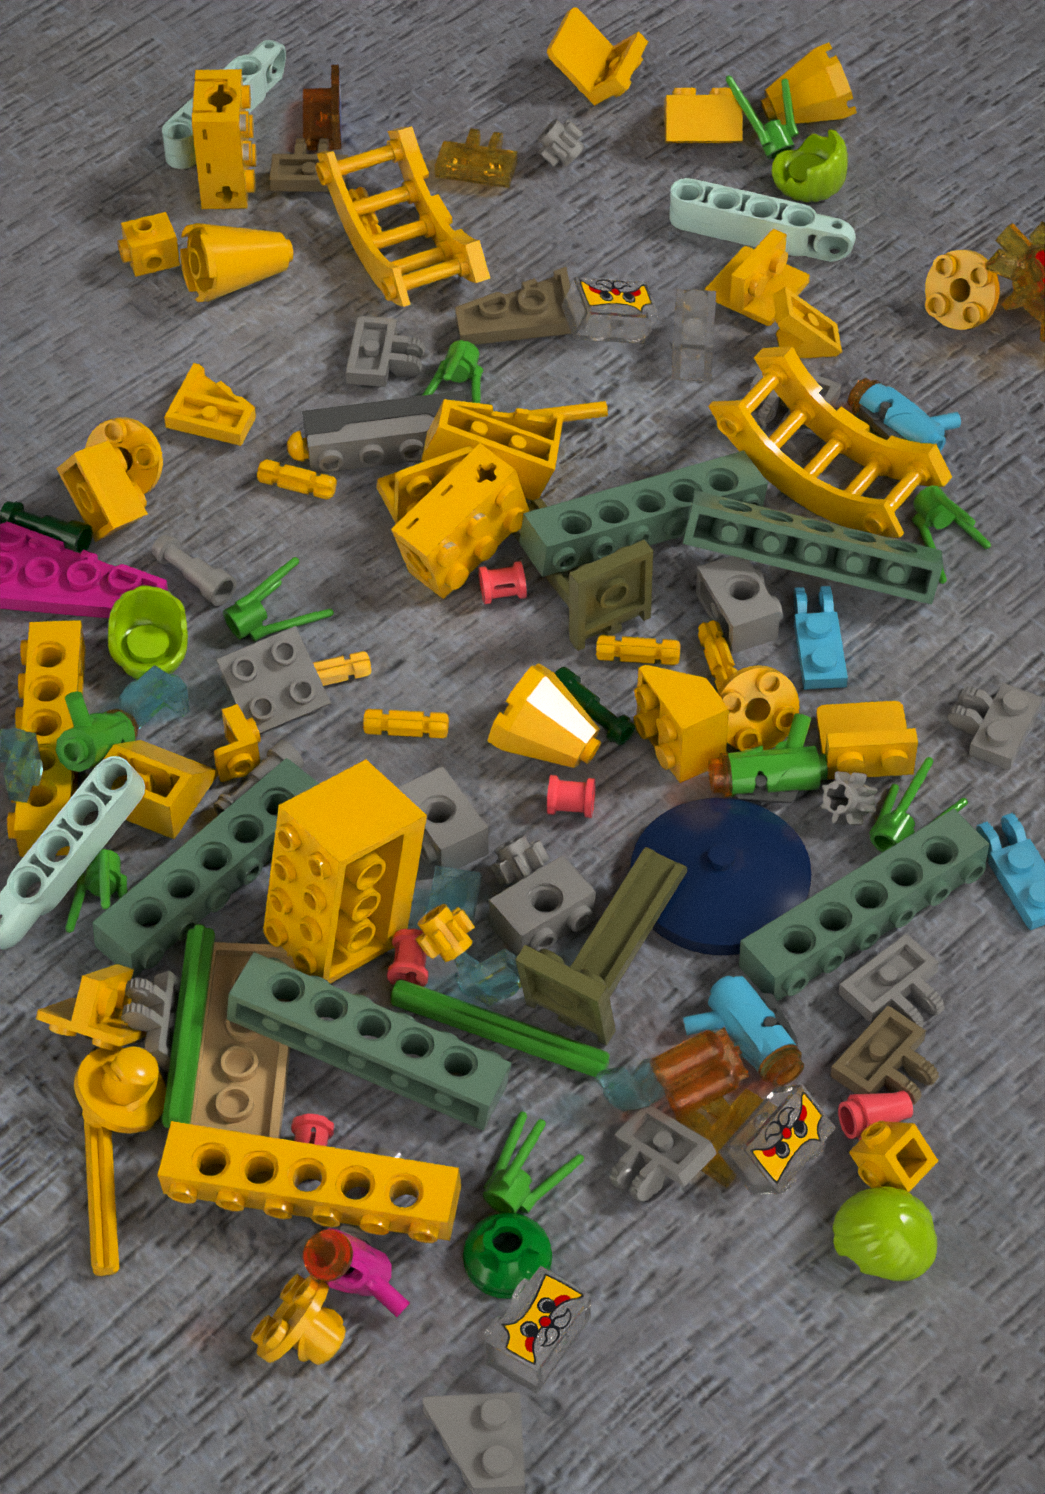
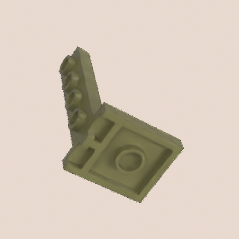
[512,498,653,651]
[515,847,687,1046]

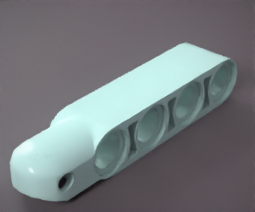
[162,40,286,169]
[669,178,856,262]
[0,756,145,950]

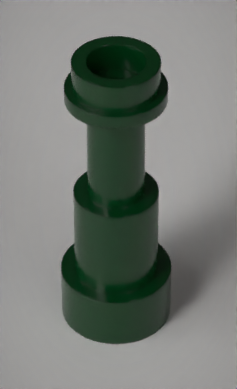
[0,501,93,553]
[554,667,635,745]

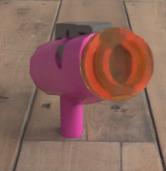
[303,1228,410,1317]

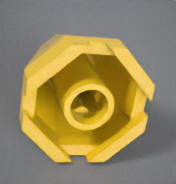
[760,42,857,125]
[487,663,601,768]

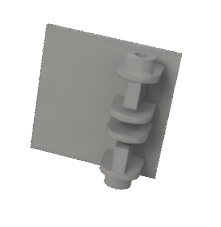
[216,626,331,734]

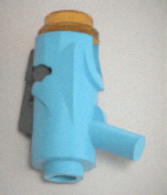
[847,378,961,452]
[683,976,804,1088]

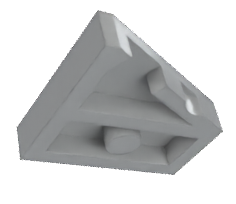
[423,1392,525,1494]

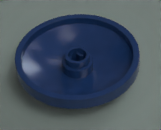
[630,798,812,956]

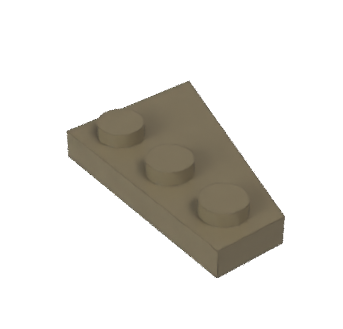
[455,267,579,345]

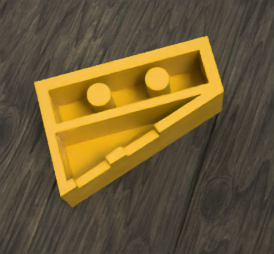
[421,399,564,501]

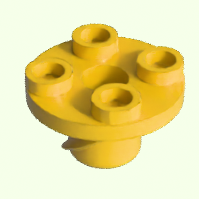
[925,250,1000,330]
[85,417,163,495]
[717,665,799,751]
[74,1046,166,1133]
[251,1274,346,1365]

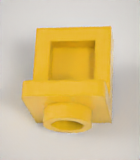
[214,704,261,782]

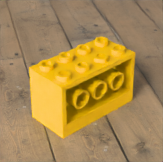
[263,759,427,984]

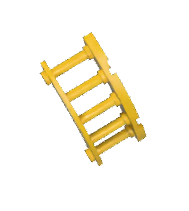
[316,126,490,307]
[708,346,952,538]

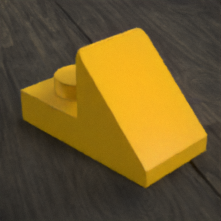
[773,287,842,358]

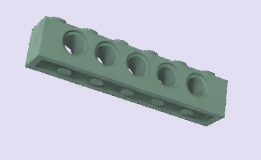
[519,451,768,577]
[683,490,943,605]
[92,758,320,979]
[739,808,989,1001]
[226,952,512,1131]

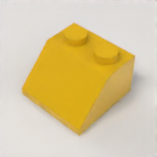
[56,440,148,543]

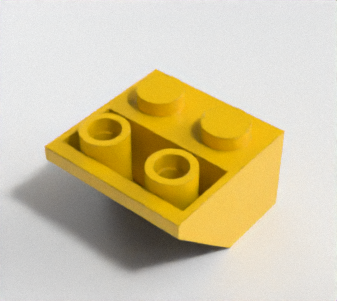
[664,88,743,143]
[633,664,729,783]
[104,740,218,839]

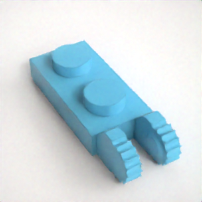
[793,586,848,690]
[976,813,1045,930]

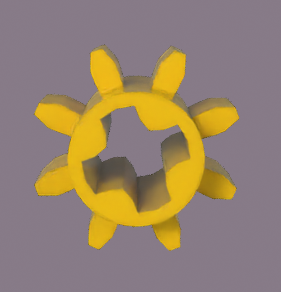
[415,904,475,962]

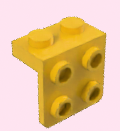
[547,7,648,106]
[377,446,472,523]
[816,701,918,780]

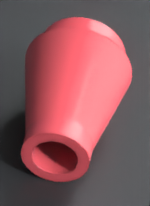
[838,1090,913,1140]

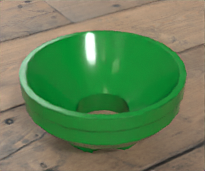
[463,1213,552,1299]

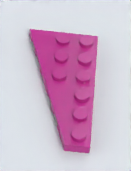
[0,521,168,619]

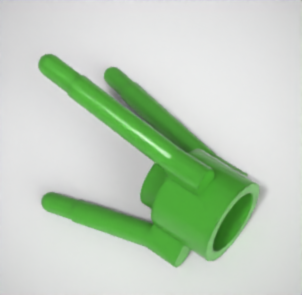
[725,75,799,159]
[422,340,483,404]
[912,486,991,584]
[223,557,334,642]
[869,757,968,853]
[65,849,128,933]
[483,1111,584,1214]

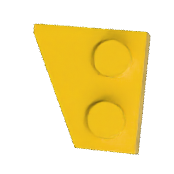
[164,363,256,446]

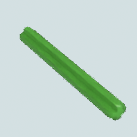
[162,924,215,1128]
[390,979,610,1078]

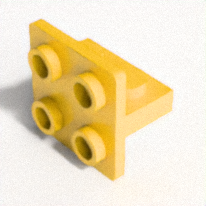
[704,228,810,326]
[36,964,147,1050]

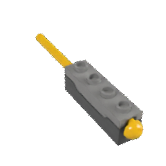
[287,390,608,474]

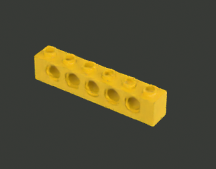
[7,620,86,857]
[157,1121,461,1243]

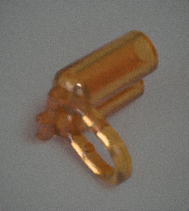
[650,1027,749,1119]

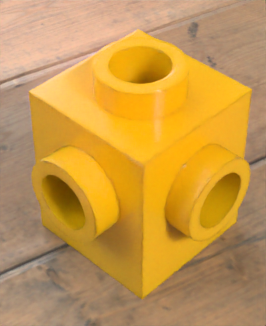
[117,212,180,277]
[849,1121,938,1192]

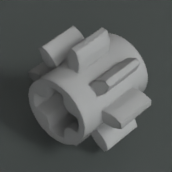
[537,119,584,166]
[821,771,878,826]
[490,834,550,885]

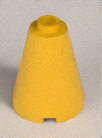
[180,223,293,302]

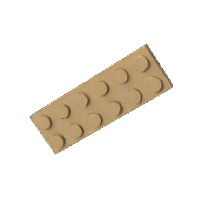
[191,942,297,1184]

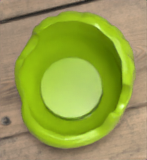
[771,129,848,203]
[108,586,188,682]
[832,1186,937,1281]

